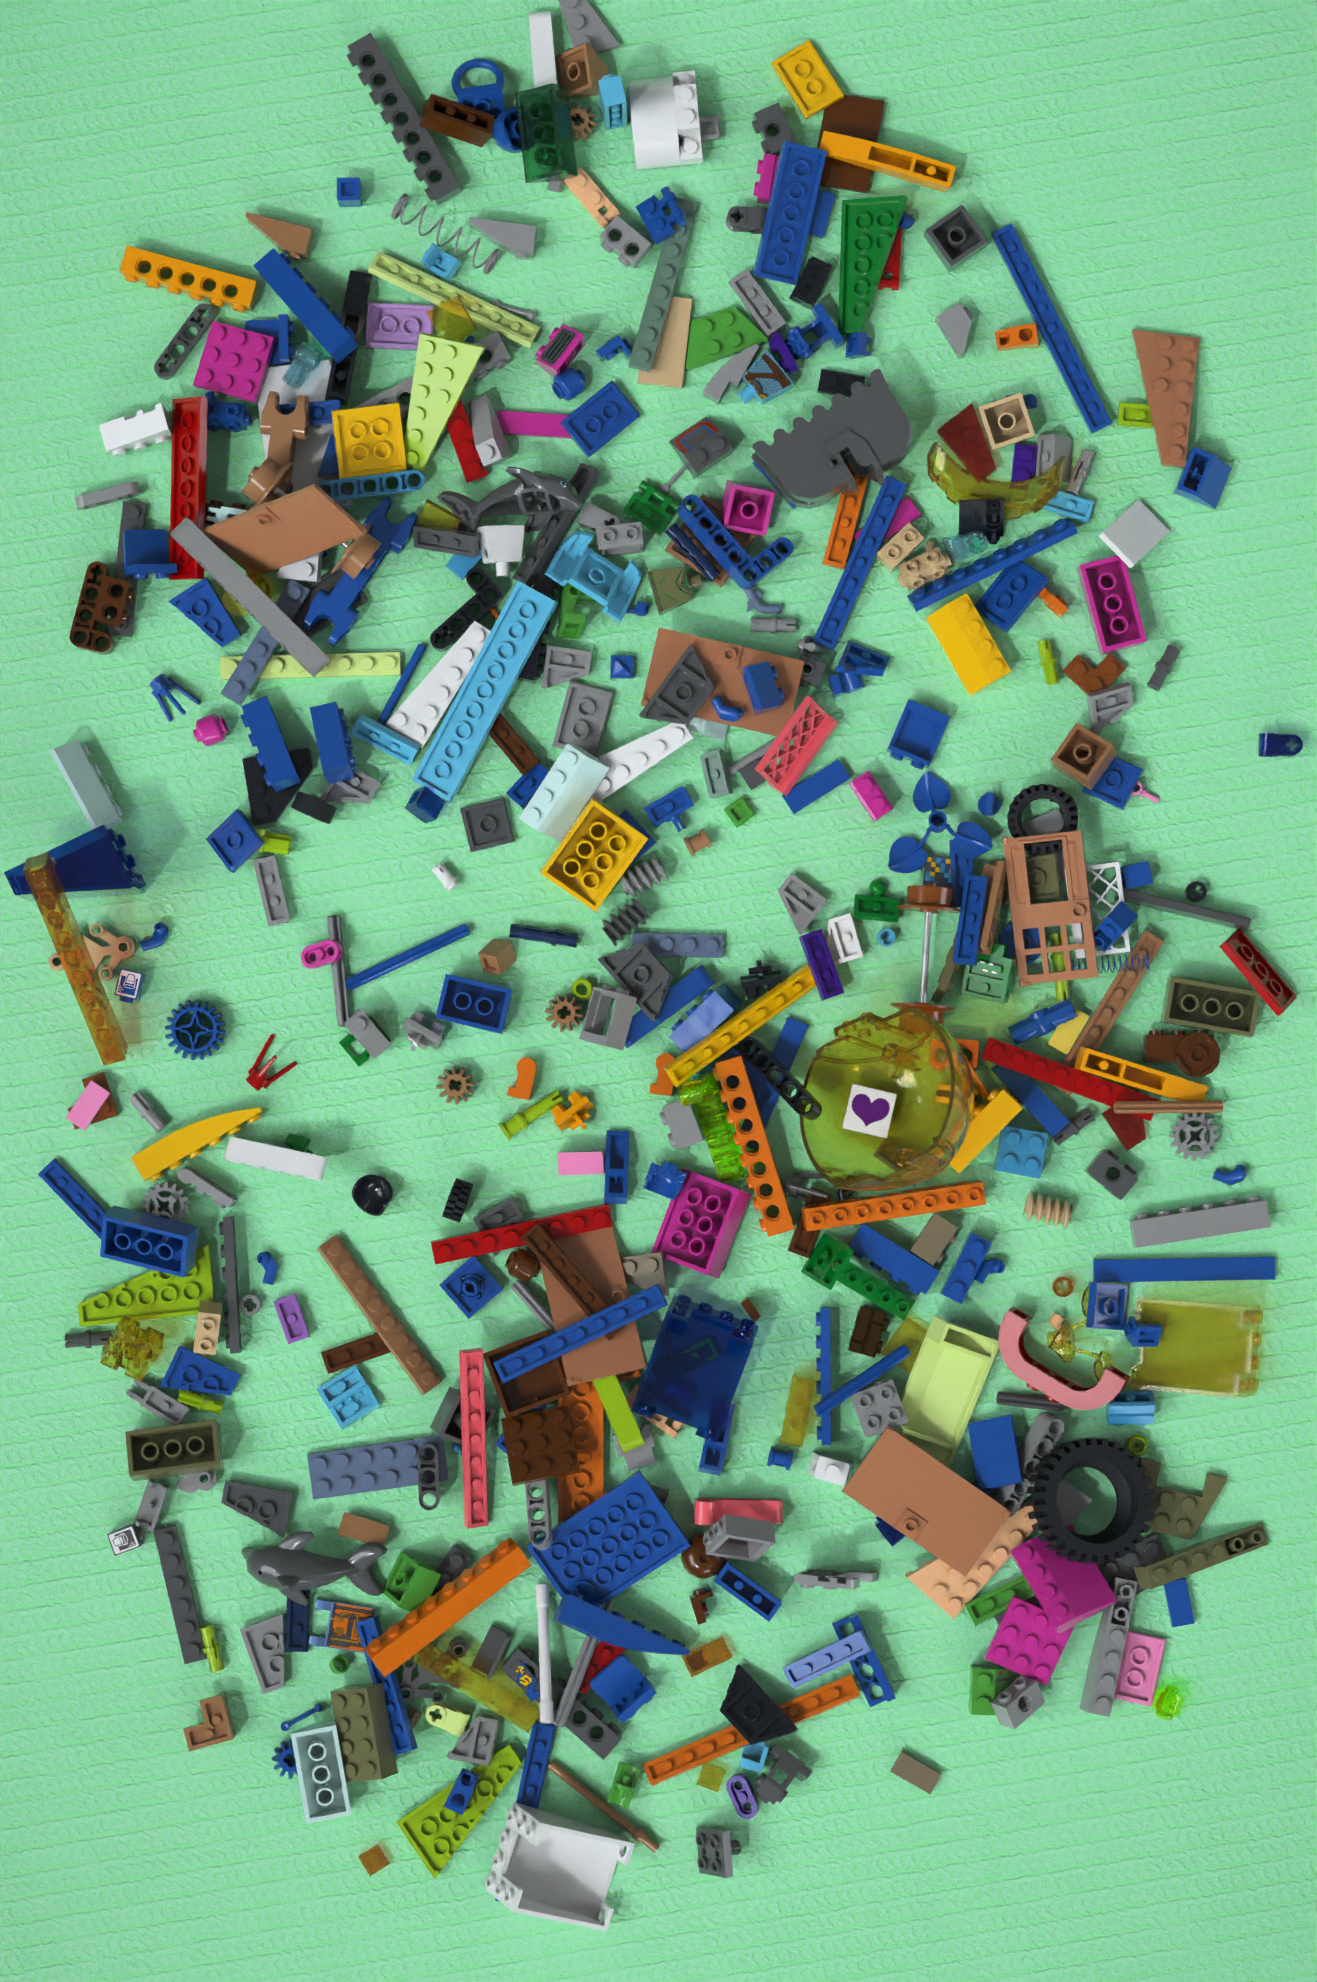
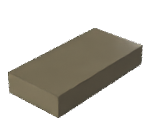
[890,1751,941,1794]

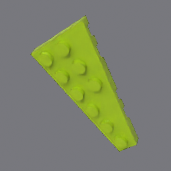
[404,333,486,471]
[78,1245,215,1327]
[396,1743,522,1879]

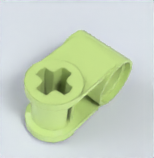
[426,1702,471,1736]

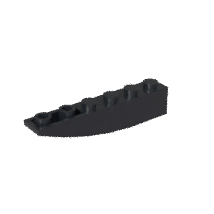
[325,270,372,405]
[517,547,559,683]

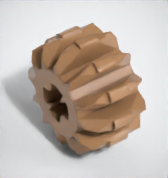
[559,103,597,142]
[545,994,583,1032]
[436,1066,475,1105]

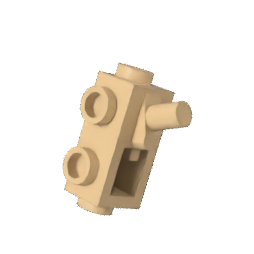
[897,541,952,591]

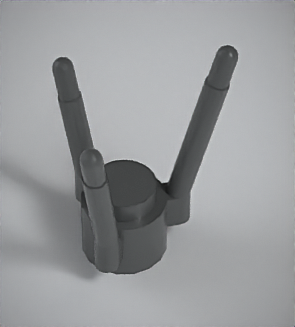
[784,1172,829,1202]

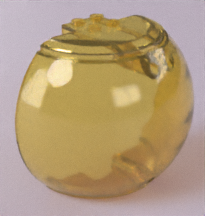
[800,1007,975,1191]

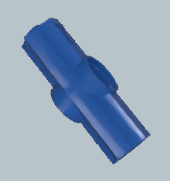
[1008,999,1078,1046]

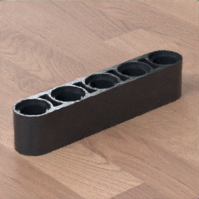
[738,1036,822,1120]

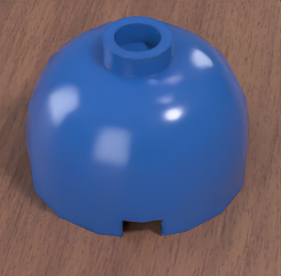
[492,106,538,153]

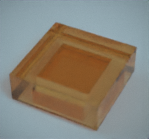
[358,1844,390,1876]

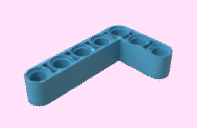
[316,470,425,503]

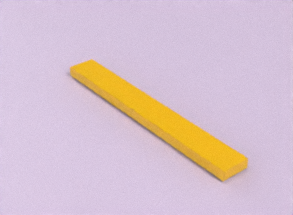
[663,964,816,1087]

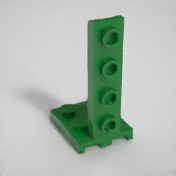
[801,1233,915,1320]

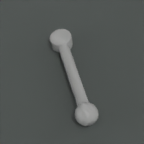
[491,300,536,320]
[660,465,687,493]

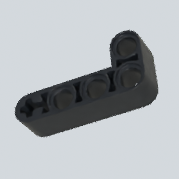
[430,567,502,652]

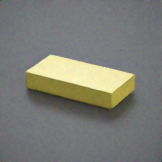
[1047,1007,1090,1055]

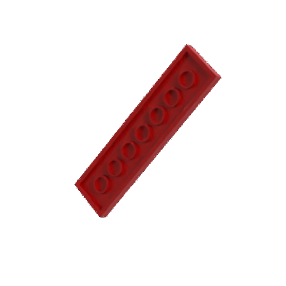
[169,396,208,580]

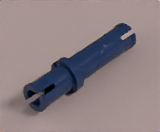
[665,523,721,582]
[509,923,579,948]

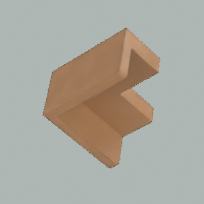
[183,1692,236,1751]

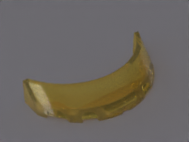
[927,442,1066,520]

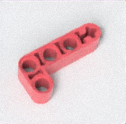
[694,1498,783,1525]

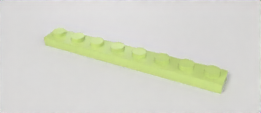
[368,251,540,348]
[220,652,401,680]

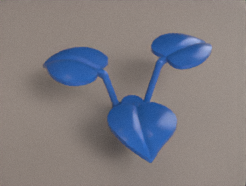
[888,771,992,873]

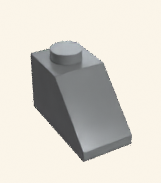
[935,302,972,359]
[343,1009,392,1059]

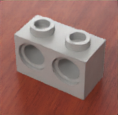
[600,215,651,269]

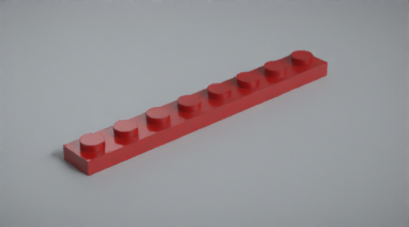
[981,1037,1159,1121]
[430,1204,613,1265]

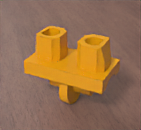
[551,1091,594,1132]

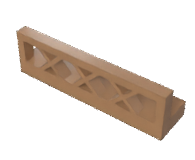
[978,861,1007,955]

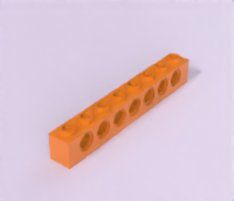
[712,1054,795,1237]
[801,1179,986,1231]

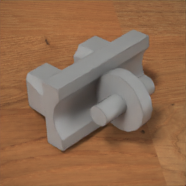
[402,1011,445,1051]

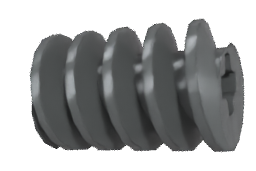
[601,898,651,946]

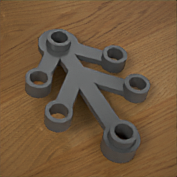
[399,1638,468,1703]

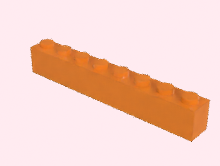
[364,1538,531,1677]

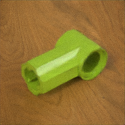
[254,828,292,855]

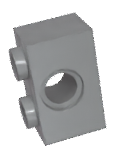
[991,1676,1045,1730]

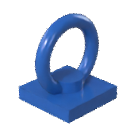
[451,59,505,119]

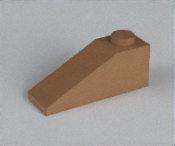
[245,212,314,261]

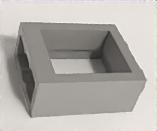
[579,985,637,1051]
[703,1514,775,1562]

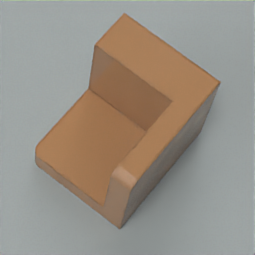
[478,939,516,975]

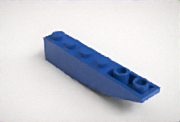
[553,1592,690,1655]

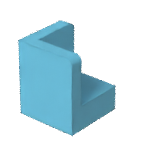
[739,1742,769,1773]

